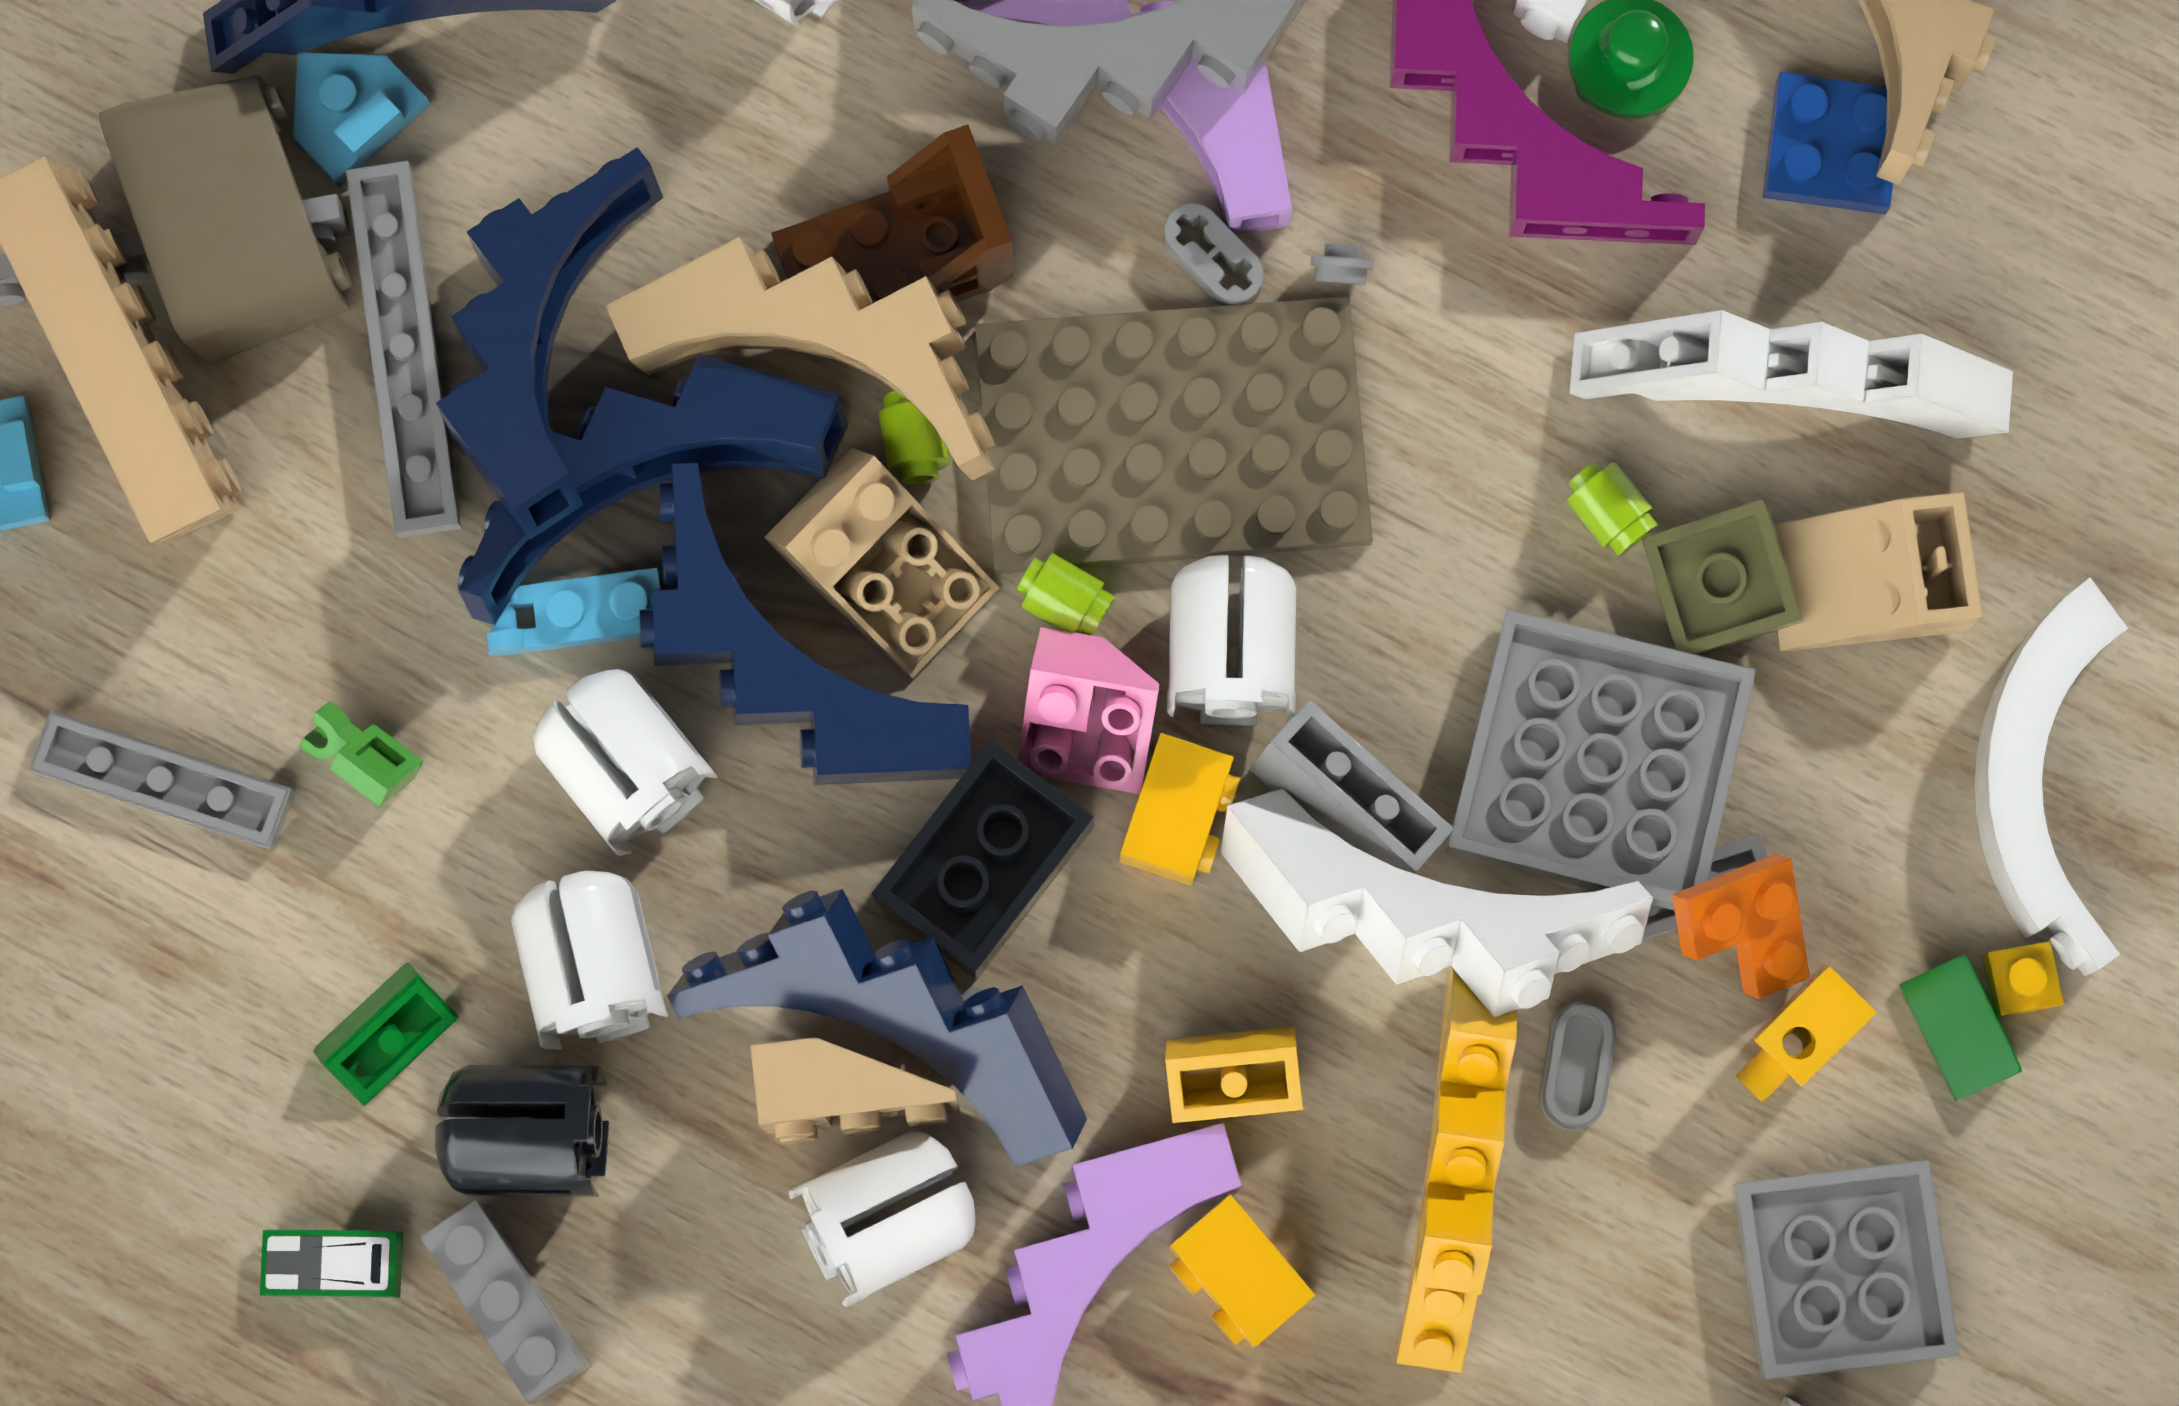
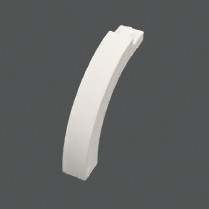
[1974,578,2129,976]

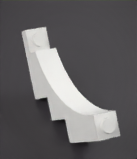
[1569,310,2013,439]

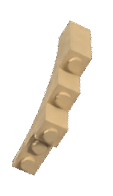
[1858,0,1997,185]
[605,237,995,481]

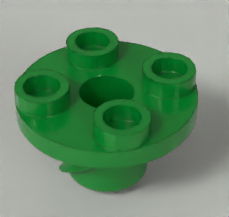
[1568,0,1694,119]

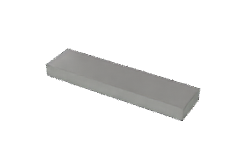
[29,710,295,852]

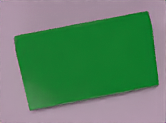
[1899,954,2022,1102]
[313,963,460,1106]

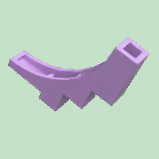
[959,0,1292,235]
[947,1123,1241,1406]

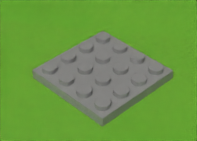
[1446,609,1756,910]

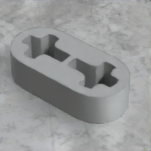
[1163,203,1264,306]

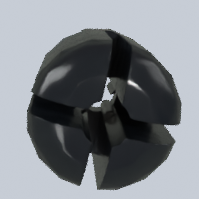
[435,1065,609,1197]

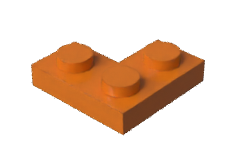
[1672,853,1810,999]

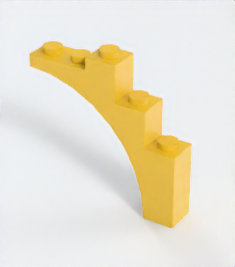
[1397,966,1517,1373]

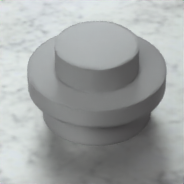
[1311,244,1374,285]

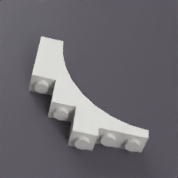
[1220,788,1653,1018]

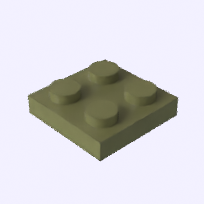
[1641,499,1804,656]

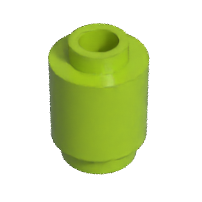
[879,390,950,485]
[1566,460,1658,557]
[1016,553,1115,635]

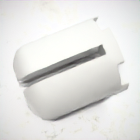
[1167,555,1297,726]
[533,669,718,856]
[511,871,668,1050]
[789,1131,976,1307]

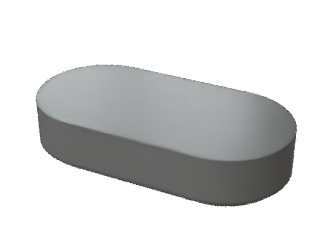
[1539,1001,1616,1131]

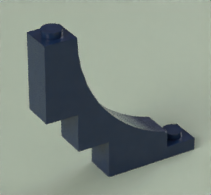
[203,0,617,74]

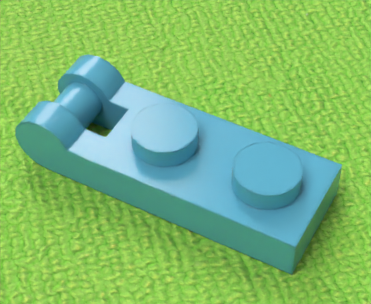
[486,568,662,656]

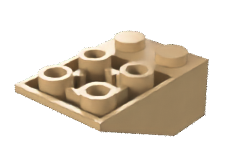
[764,448,999,679]
[1774,492,1983,653]
[750,1038,960,1144]

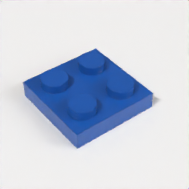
[1762,72,1893,215]

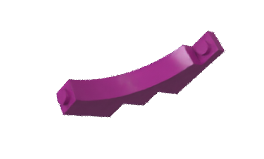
[1390,0,1705,245]

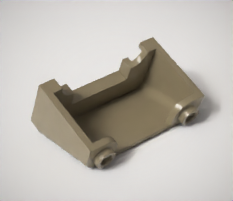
[99,75,352,365]

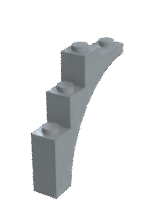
[911,0,1307,147]

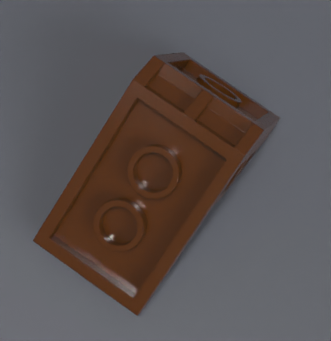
[771,124,1014,303]

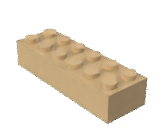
[0,156,242,543]

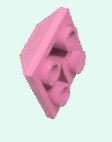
[1017,626,1160,794]

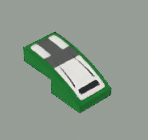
[260,1230,403,1298]

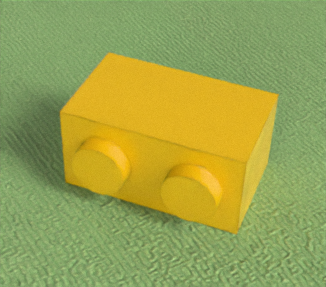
[1119,733,1241,886]
[1165,1026,1303,1123]
[1168,1194,1316,1348]

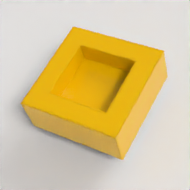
[1982,941,2064,1018]

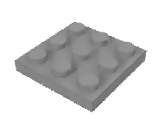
[1732,1160,1960,1380]

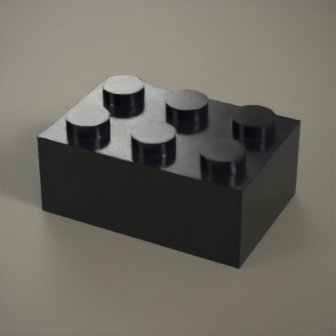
[871,740,1094,980]

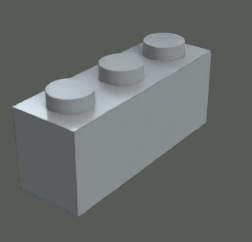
[1249,699,1454,874]
[420,1200,591,1404]

